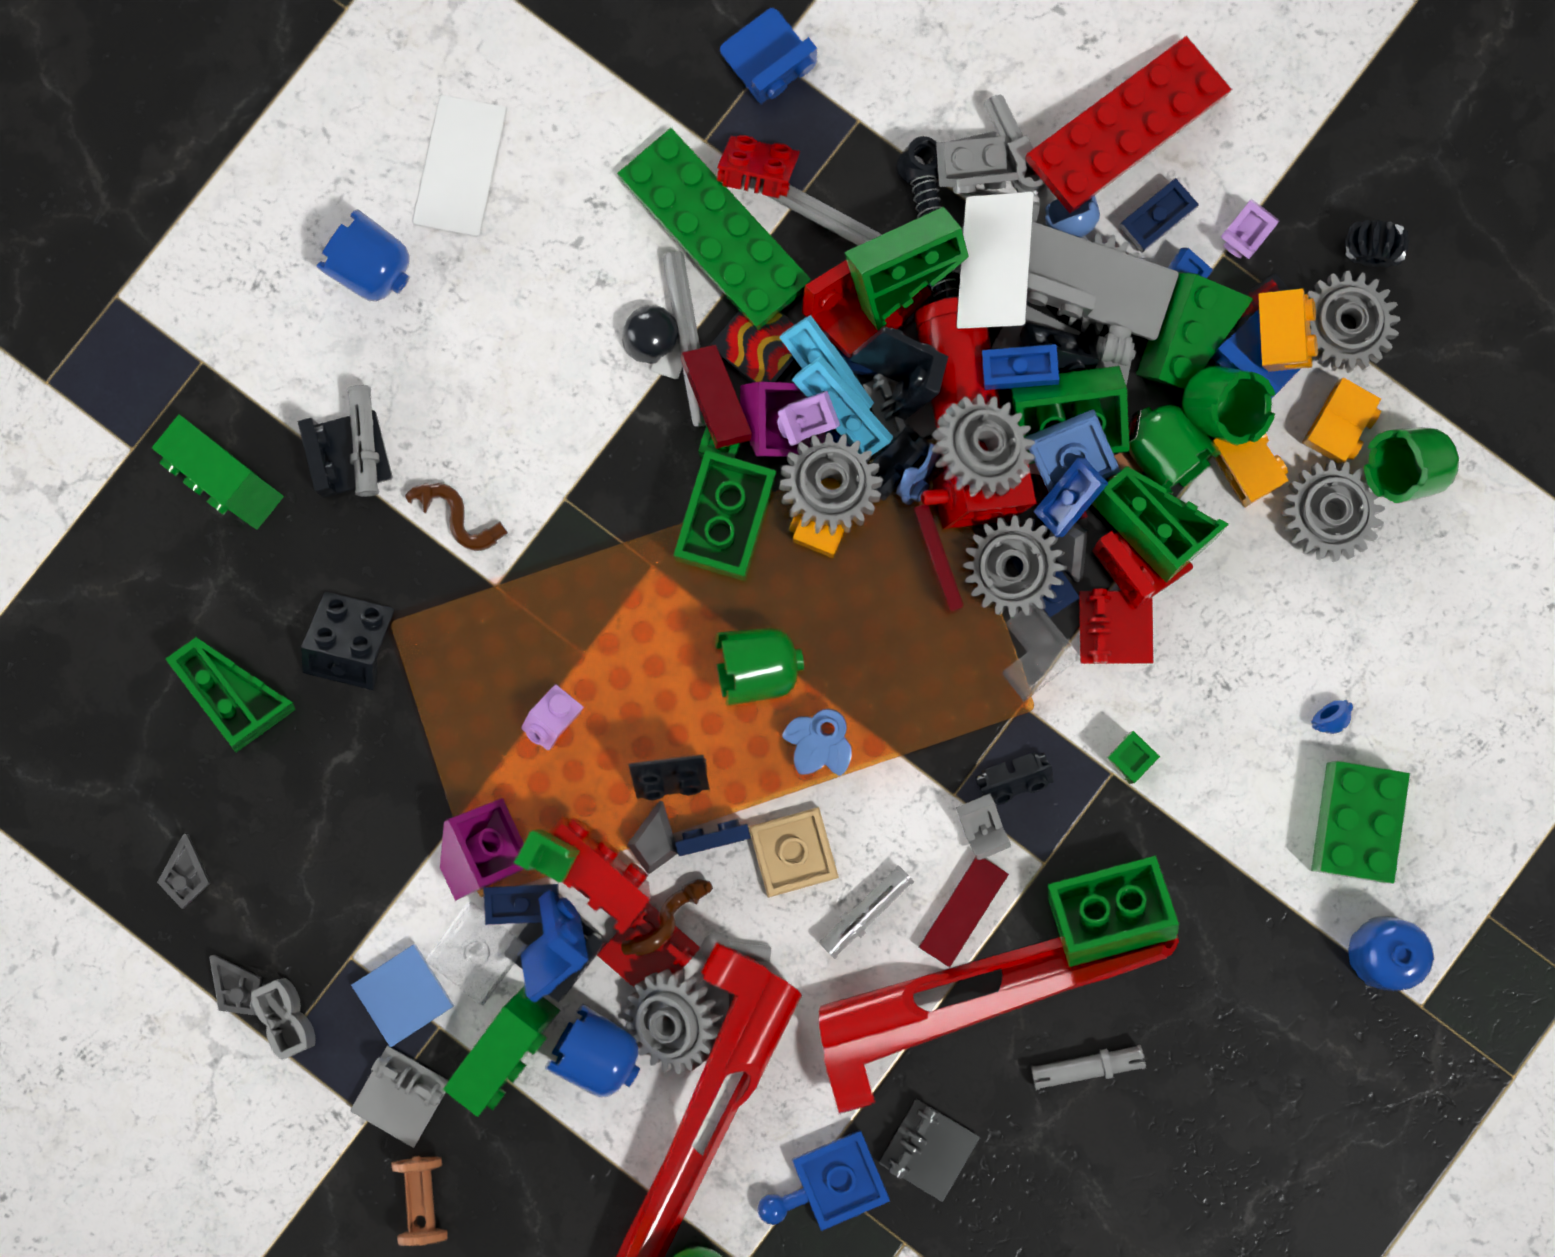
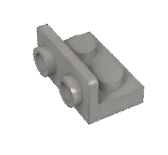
[936,136,1018,193]

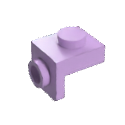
[1221,199,1280,259]
[777,391,840,446]
[521,684,584,750]

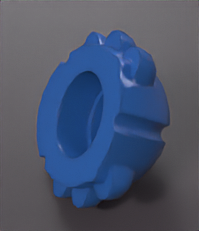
[1311,700,1353,734]

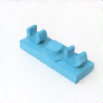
[779,315,874,408]
[792,355,893,456]

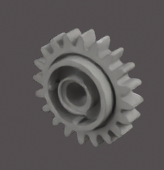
[1307,271,1400,373]
[932,394,1035,498]
[779,433,882,535]
[1281,460,1385,562]
[963,515,1067,617]
[625,969,721,1074]

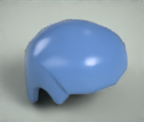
[1045,196,1100,238]

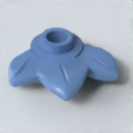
[896,444,941,505]
[782,709,852,776]

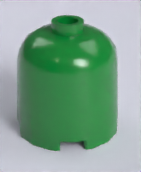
[1182,366,1275,445]
[1129,405,1220,495]
[1364,427,1459,504]
[715,628,804,706]

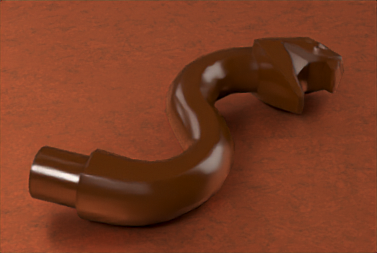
[405,483,508,551]
[621,879,713,956]

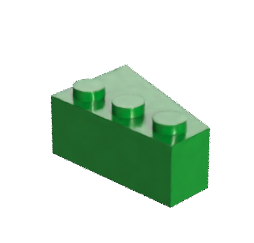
[845,207,969,331]
[1136,272,1254,390]
[152,414,284,530]
[1092,466,1229,583]
[166,637,296,753]
[442,985,561,1117]

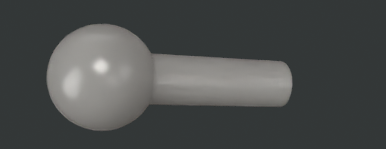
[701,933,771,961]

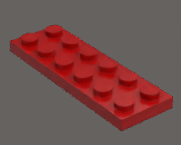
[1024,35,1232,214]

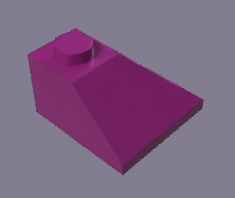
[740,382,825,457]
[440,798,524,901]

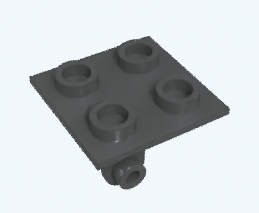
[879,1099,980,1202]

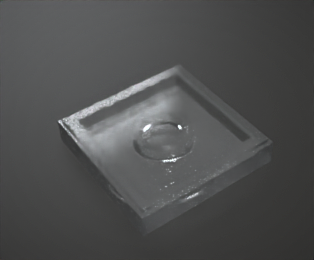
[425,901,528,1005]

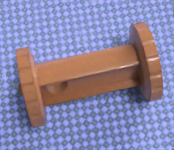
[392,1156,448,1246]

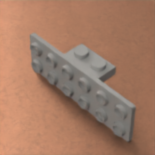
[952,221,1179,341]

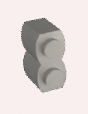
[251,978,315,1060]

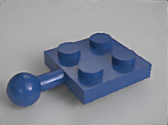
[757,1130,890,1231]

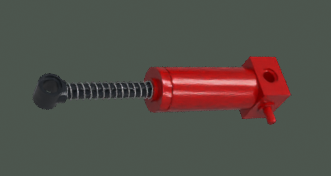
[897,136,1036,529]

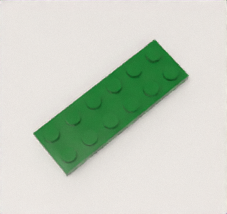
[617,128,812,331]

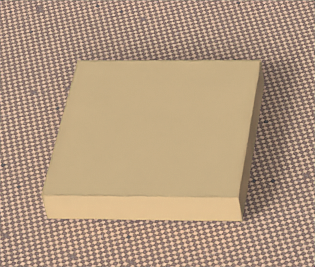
[749,807,839,898]

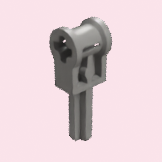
[984,94,1045,196]

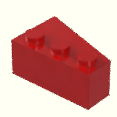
[549,815,651,934]

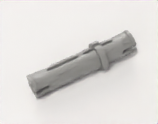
[347,385,379,497]
[819,865,914,959]
[1031,1045,1146,1090]

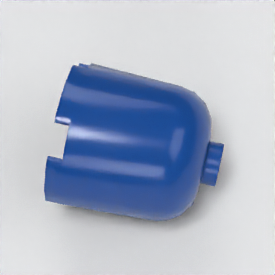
[317,209,410,301]
[1348,916,1434,991]
[545,1004,640,1097]

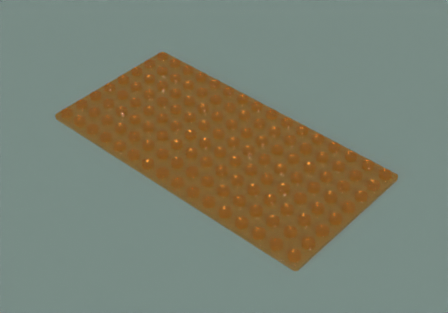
[391,438,1034,897]

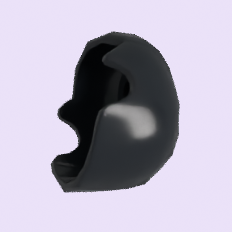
[622,305,679,364]

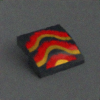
[709,311,797,383]

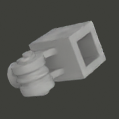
[1094,326,1136,385]

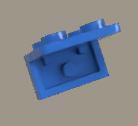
[720,8,817,105]
[1211,310,1300,399]
[521,889,588,1002]

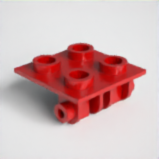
[717,135,800,199]
[1079,589,1154,664]
[597,902,701,988]

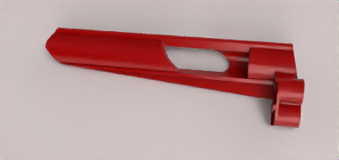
[819,934,1179,1114]
[617,942,802,1257]

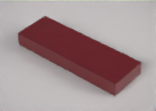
[681,345,752,449]
[912,505,964,615]
[918,857,1009,968]

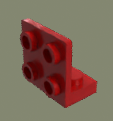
[802,259,903,358]
[1092,531,1193,609]

